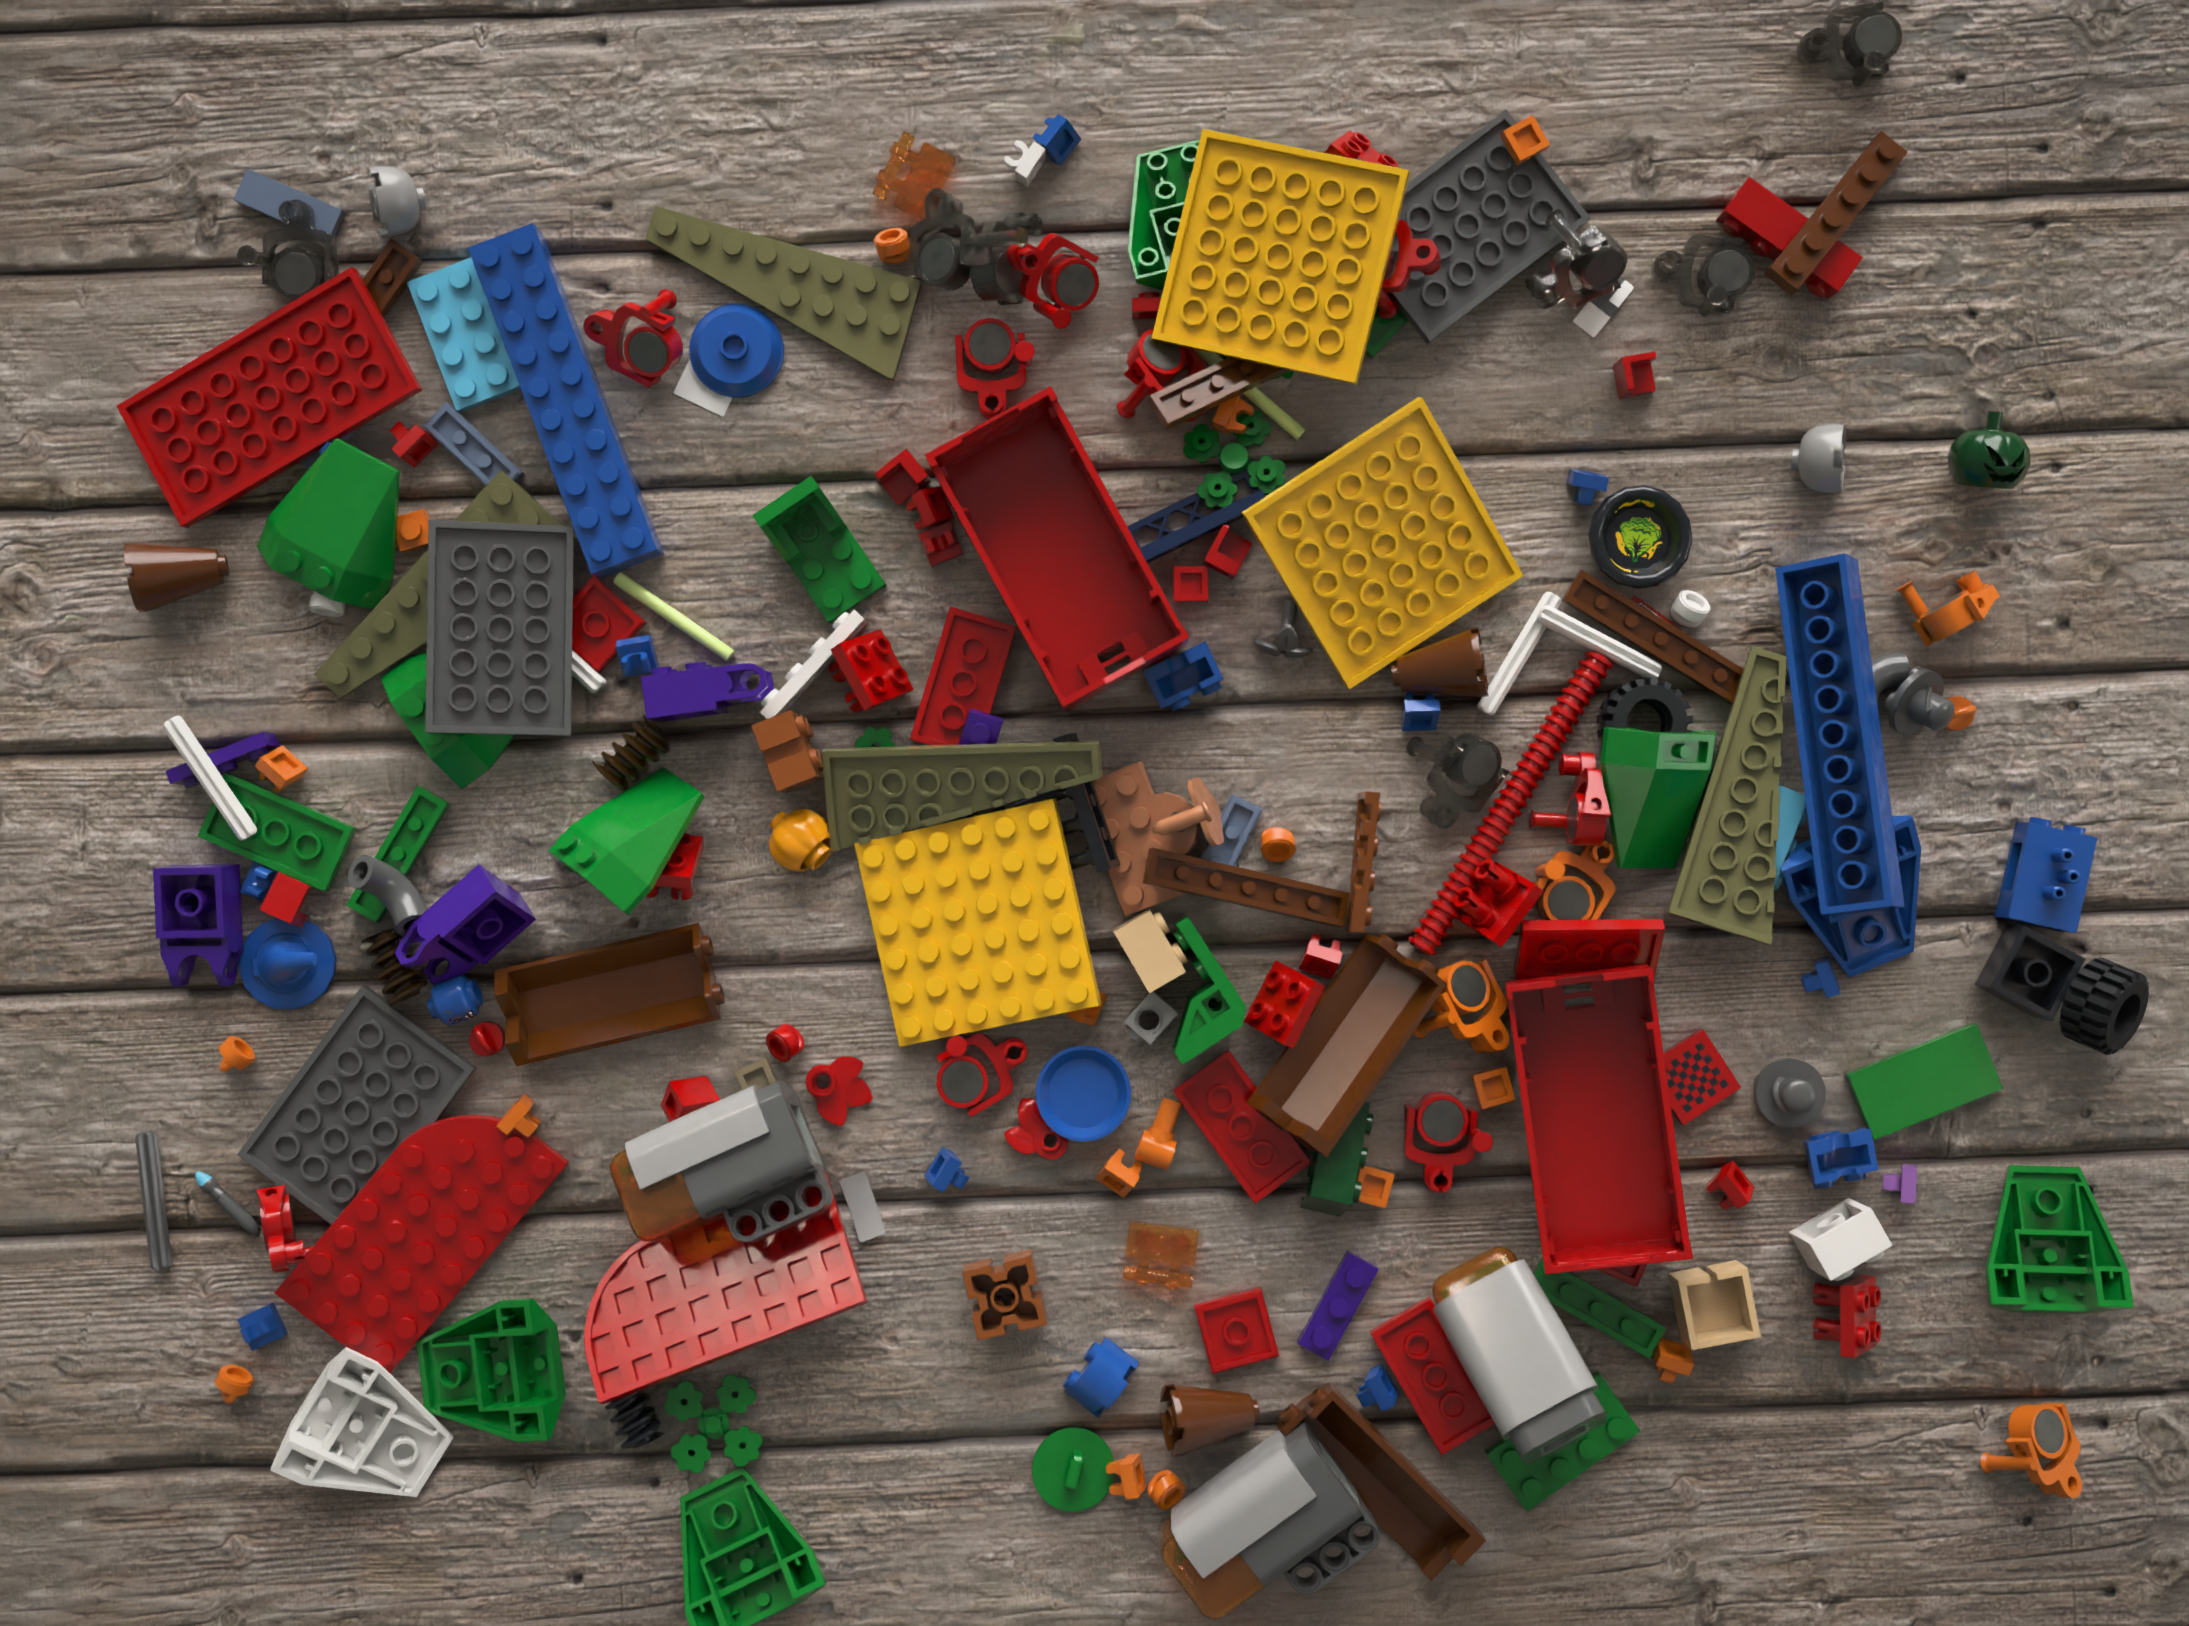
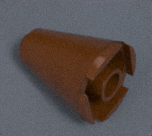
[124,543,230,612]
[1391,627,1489,697]
[1160,1384,1259,1457]

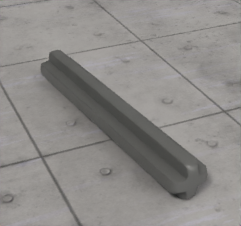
[135,1131,172,1270]

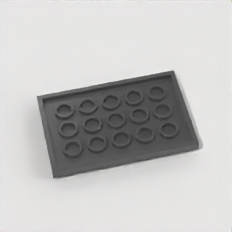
[1387,110,1591,345]
[425,520,574,736]
[237,985,477,1224]

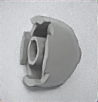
[367,166,426,239]
[1792,423,1846,494]

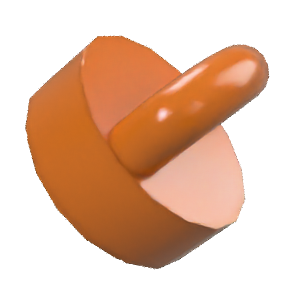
[874,228,911,264]
[1944,696,1976,731]
[1261,827,1296,862]
[219,1036,255,1072]
[215,1365,254,1404]
[1147,1469,1186,1510]

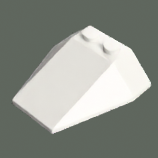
[271,1347,453,1497]

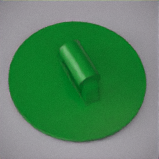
[1032,1427,1115,1511]

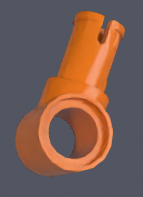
[1134,1097,1182,1171]

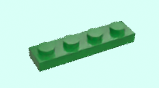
[346,785,451,923]
[1533,1258,1666,1359]

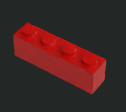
[1716,177,1863,299]

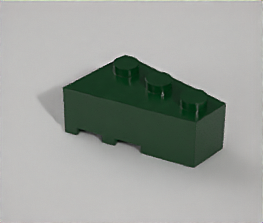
[1300,1102,1373,1217]

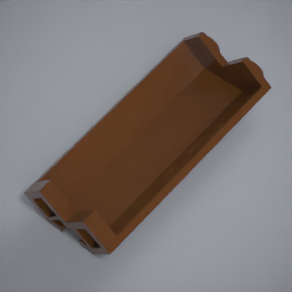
[494,923,725,1066]
[1247,933,1447,1157]
[1277,1383,1486,1581]

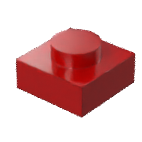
[1132,292,1161,320]
[1173,566,1208,602]

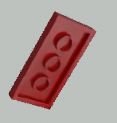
[910,606,1017,746]
[1514,919,1665,979]
[1172,1049,1311,1204]
[1369,1296,1495,1455]

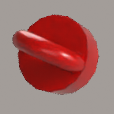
[469,1021,505,1056]
[766,1024,805,1062]

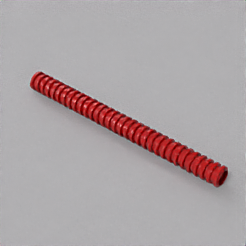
[1407,650,1613,956]

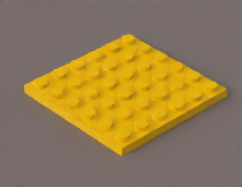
[1152,129,1410,385]
[1241,397,1524,689]
[854,798,1101,1047]

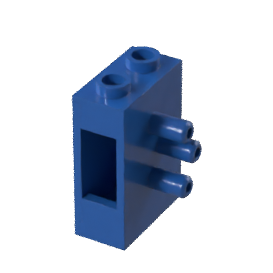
[1995,817,2098,933]

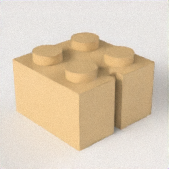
[1113,909,1188,994]
[1668,1260,1761,1350]

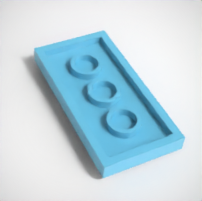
[407,257,521,413]

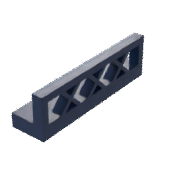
[1127,469,1265,564]

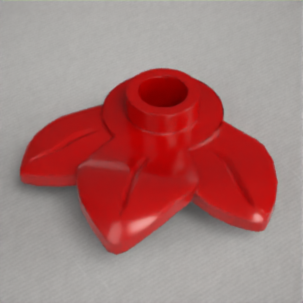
[805,1056,873,1126]
[1004,1098,1069,1160]

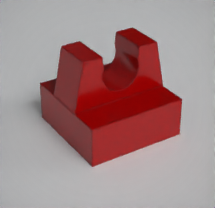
[389,421,439,468]
[906,486,954,530]
[918,521,964,567]
[1298,933,1342,980]
[1706,1160,1755,1210]

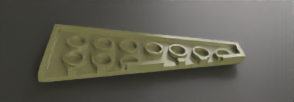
[646,206,922,381]
[314,470,579,698]
[1667,646,1787,946]
[822,741,1102,852]

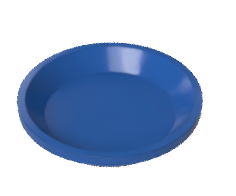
[689,304,784,398]
[1036,1046,1131,1142]

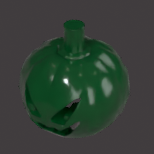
[1947,411,2031,489]

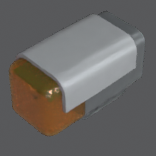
[610,1081,833,1243]
[1432,1246,1607,1465]
[1161,1419,1380,1620]

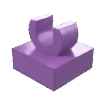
[1883,1163,1917,1204]

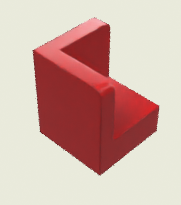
[1613,351,1657,399]
[874,448,931,505]
[1203,524,1252,580]
[259,872,311,928]
[661,1076,720,1122]

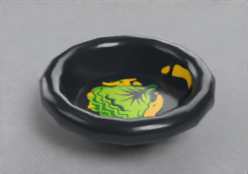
[1588,485,1693,589]

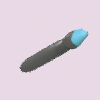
[195,1171,259,1234]

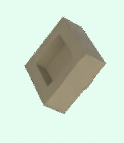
[734,1057,778,1090]

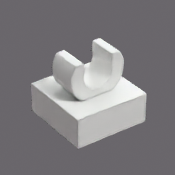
[1004,140,1046,188]

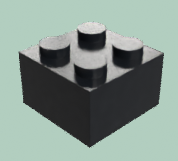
[1975,924,2085,1021]

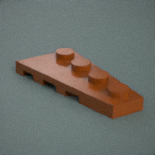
[1346,791,1381,933]

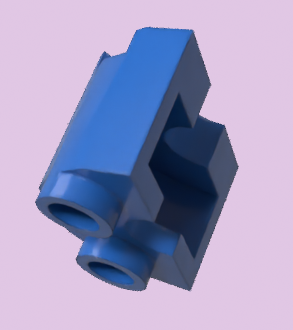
[1143,641,1223,712]
[1803,1128,1879,1189]
[1062,1337,1139,1418]

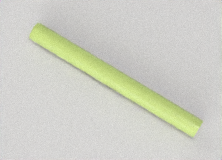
[1194,349,1306,440]
[613,572,735,662]

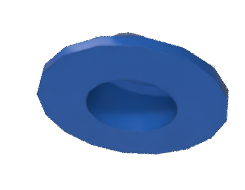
[239,918,336,1010]

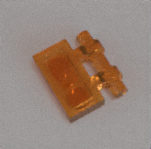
[872,131,956,222]
[1122,1220,1199,1290]

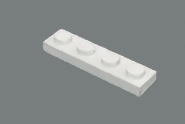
[759,610,868,719]

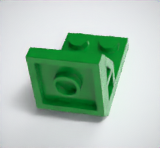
[752,476,887,624]
[1172,915,1246,1065]

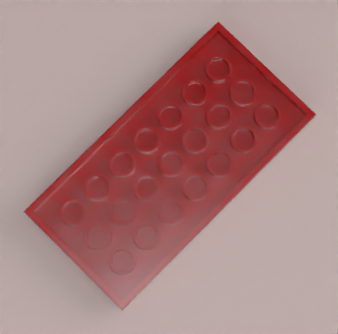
[117,267,423,528]

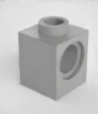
[1124,991,1178,1045]

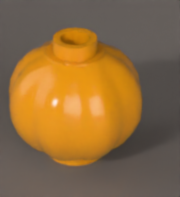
[768,809,831,872]

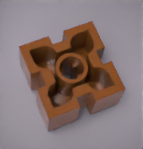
[751,710,824,793]
[962,1249,1048,1341]

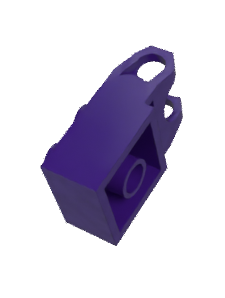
[641,662,774,722]
[153,864,243,987]
[395,865,536,985]

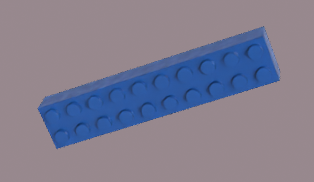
[468,223,664,579]
[1775,553,1905,916]

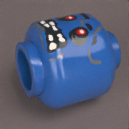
[427,975,483,1026]

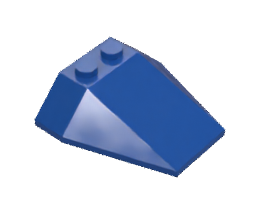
[1780,815,1921,977]

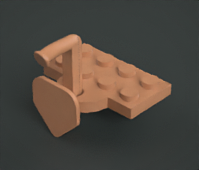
[1093,761,1224,916]

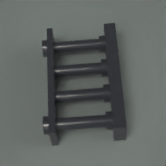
[1005,733,1120,873]

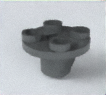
[1884,666,1955,735]
[1754,1058,1826,1128]

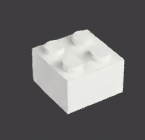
[1789,1198,1893,1281]

